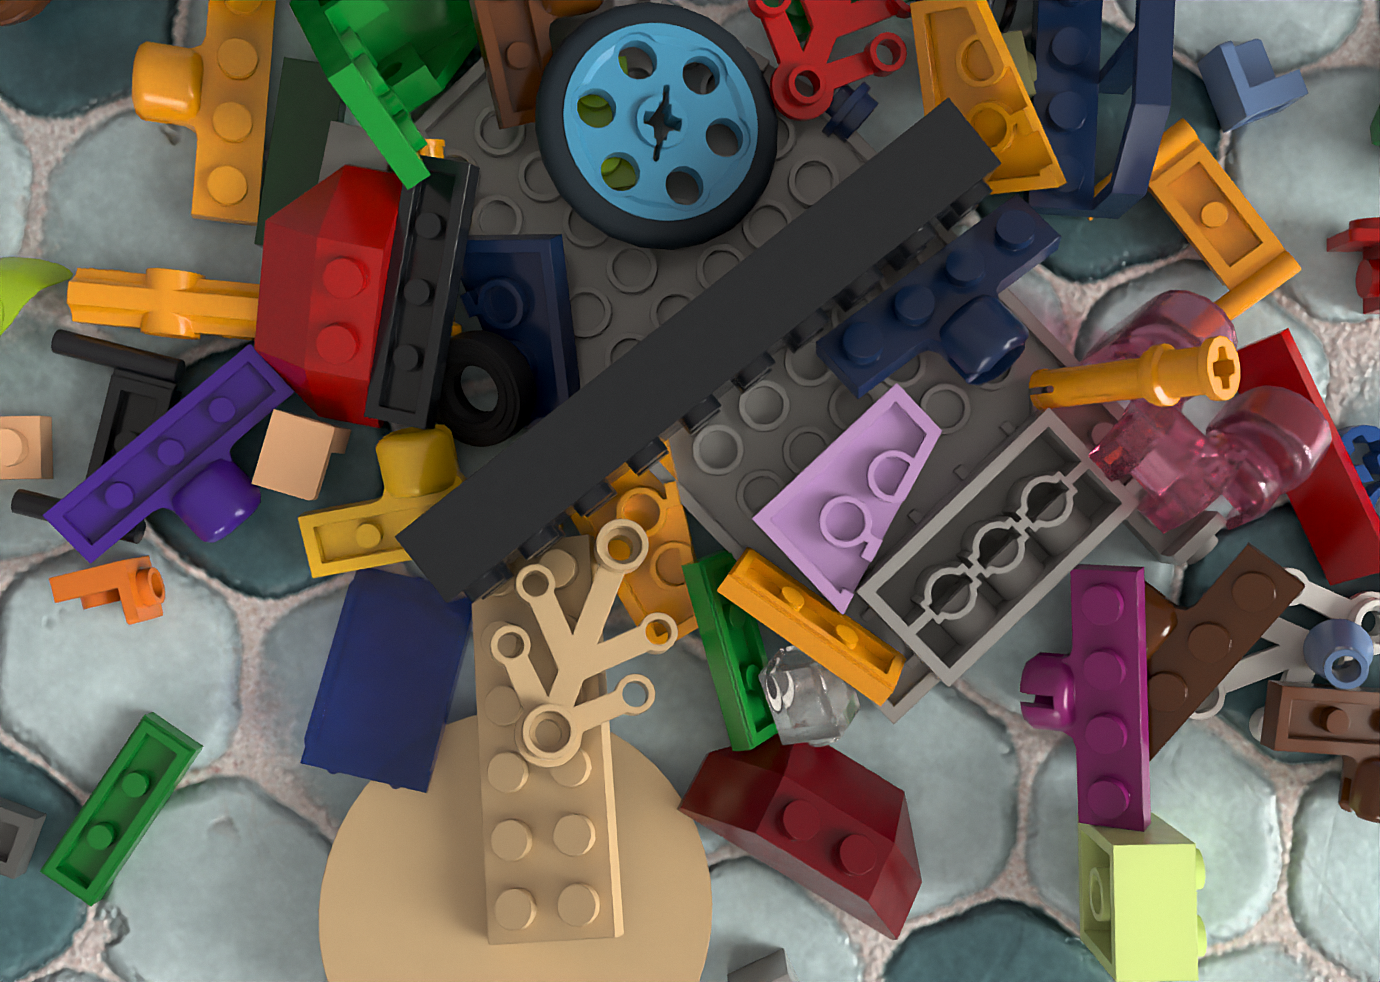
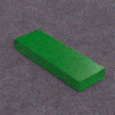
[681,549,786,751]
[40,712,204,906]

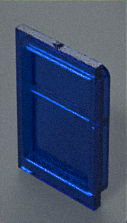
[300,568,473,793]

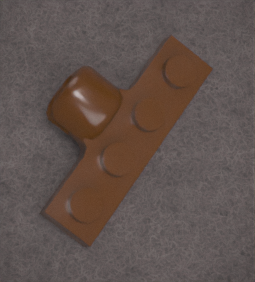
[469,0,604,129]
[1145,542,1305,762]
[1260,680,1380,824]

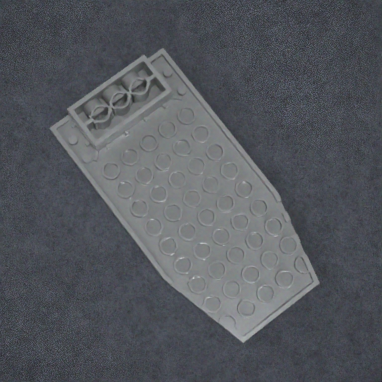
[414,0,1172,724]

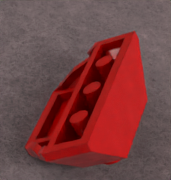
[254,164,403,428]

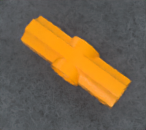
[67,267,260,341]

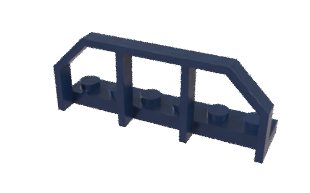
[1023,0,1175,219]

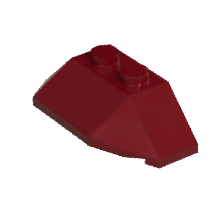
[677,726,922,940]

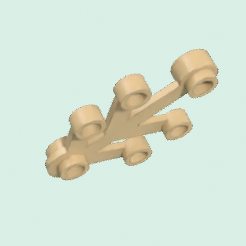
[489,519,678,768]

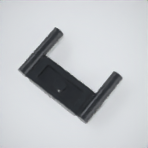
[11,329,186,544]

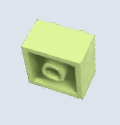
[1077,813,1207,982]

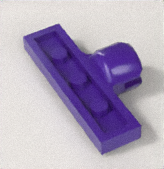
[42,344,294,564]

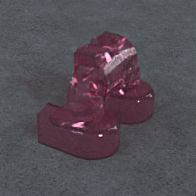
[1080,290,1332,534]

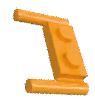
[1086,118,1301,348]

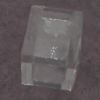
[758,645,861,747]

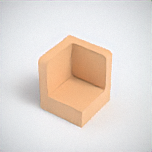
[251,409,352,500]

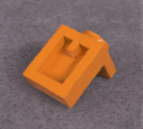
[49,555,165,625]

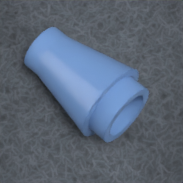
[1303,619,1374,689]

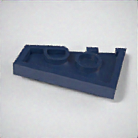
[459,234,581,429]

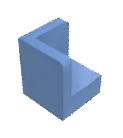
[1197,39,1309,133]

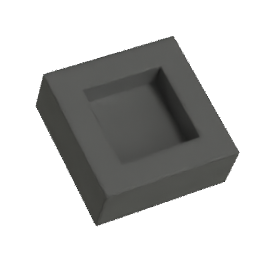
[0,797,47,879]

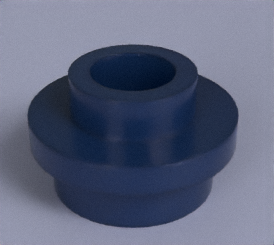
[822,81,879,143]

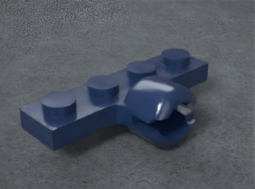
[816,194,1062,399]

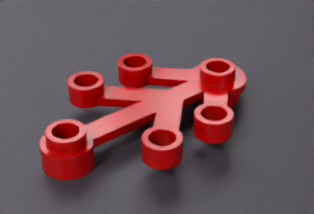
[748,0,923,122]

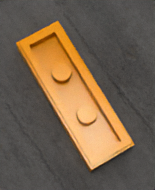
[717,547,906,707]

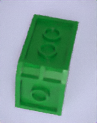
[289,0,478,190]

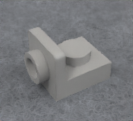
[1122,467,1227,566]

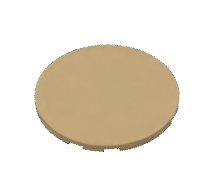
[318,715,713,982]

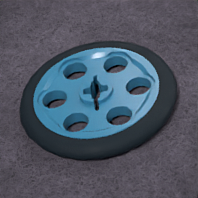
[535,2,778,250]

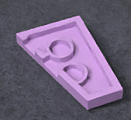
[751,383,942,615]

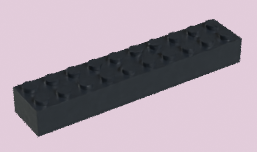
[395,97,1001,604]

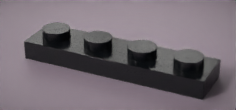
[364,155,480,430]

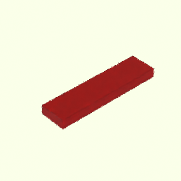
[1236,328,1380,586]

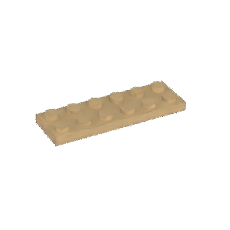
[472,534,624,945]

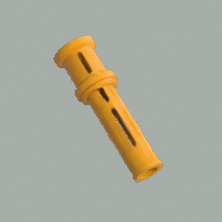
[1029,335,1240,410]

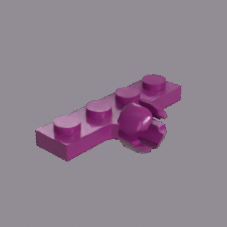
[1020,564,1151,832]

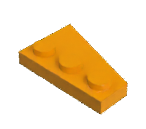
[910,0,1067,195]

